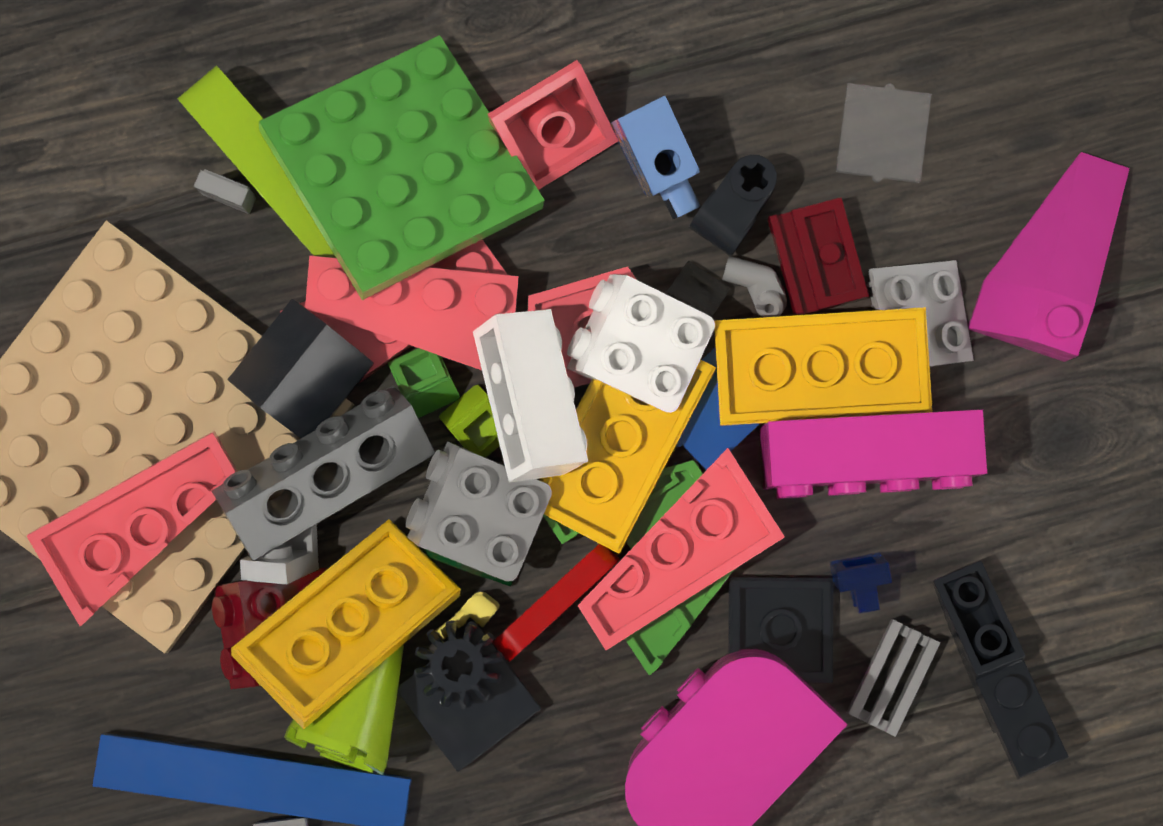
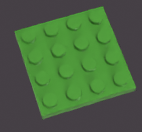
[259,35,545,300]

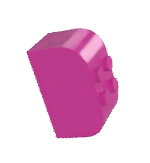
[625,649,847,826]

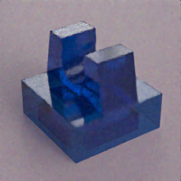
[829,553,892,614]

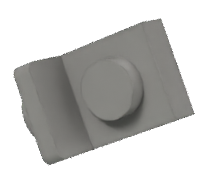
[240,524,319,584]

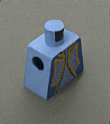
[610,96,700,219]

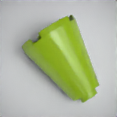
[284,645,404,775]

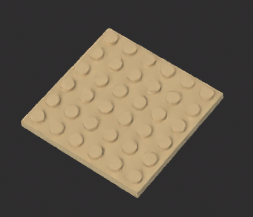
[0,220,354,654]

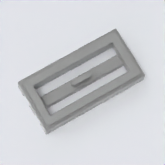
[846,619,940,737]

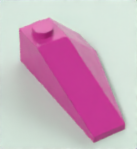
[968,152,1130,362]

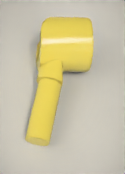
[436,592,500,639]

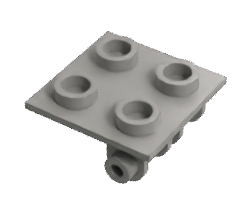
[866,260,974,367]

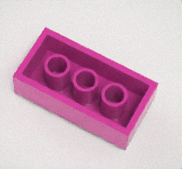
[760,410,987,499]

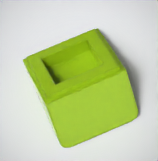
[439,385,500,458]

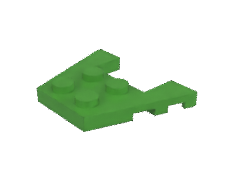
[543,460,734,675]

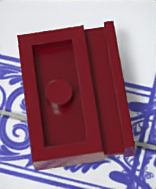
[768,197,869,316]

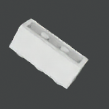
[473,309,588,483]

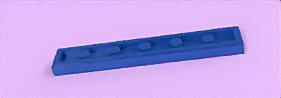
[93,733,412,826]

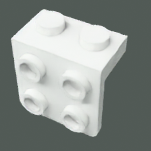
[567,274,715,413]

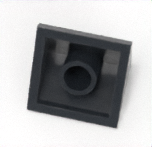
[227,299,374,438]

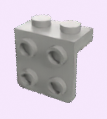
[406,441,552,581]

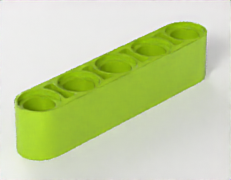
[177,65,336,258]

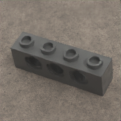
[212,385,435,561]

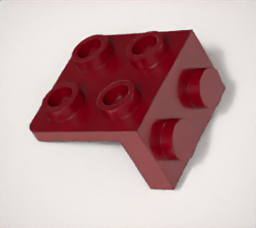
[212,568,328,690]

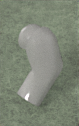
[722,256,787,318]

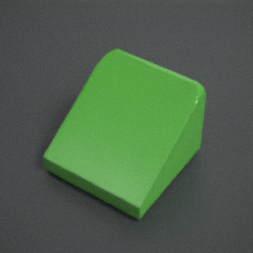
[388,348,460,418]

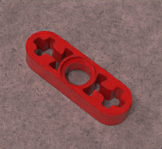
[492,544,620,662]

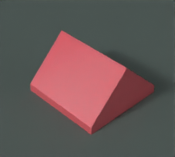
[488,60,618,190]

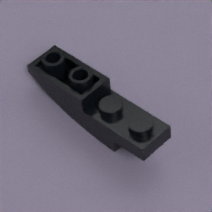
[932,561,1069,779]

